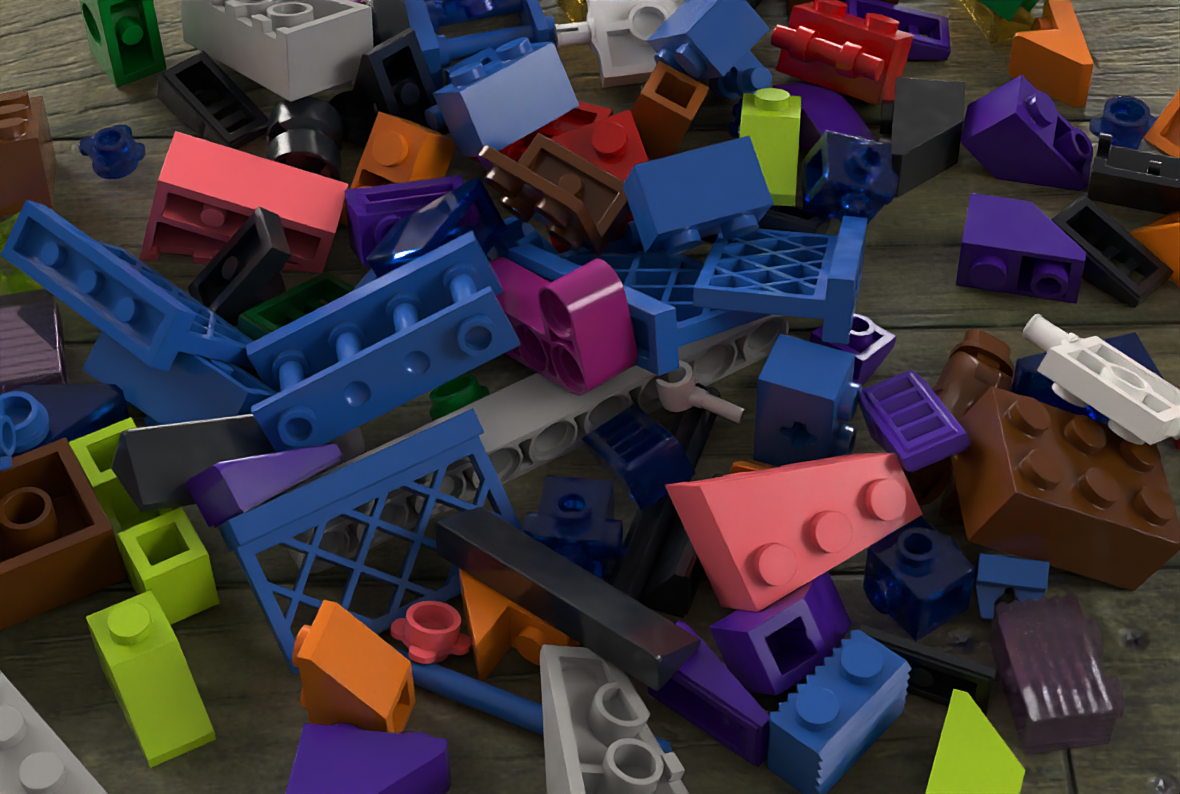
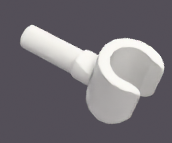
[656,360,746,424]

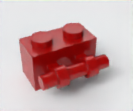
[771,0,914,105]

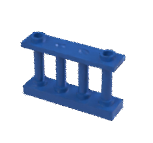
[404,0,557,91]
[246,231,521,452]

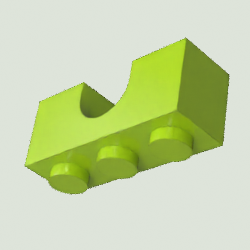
[69,417,220,625]

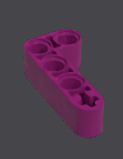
[489,256,638,396]

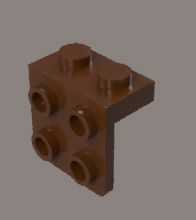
[477,133,631,256]

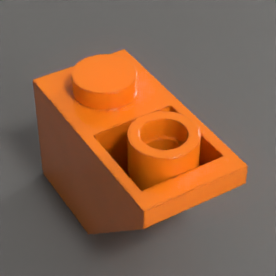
[339,112,456,226]
[292,600,416,734]

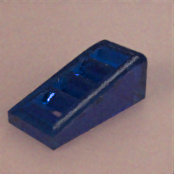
[581,404,696,510]

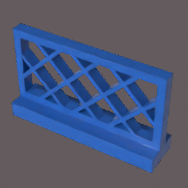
[0,200,255,371]
[692,216,868,344]
[508,233,772,376]
[218,408,524,675]

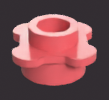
[390,601,472,664]

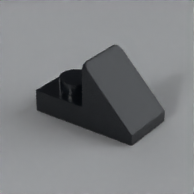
[352,28,450,135]
[188,206,292,326]

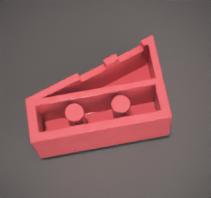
[139,131,349,273]
[665,453,923,612]

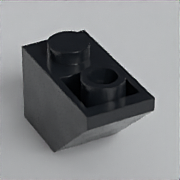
[876,77,965,198]

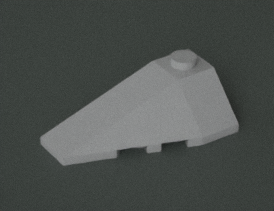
[540,644,689,794]

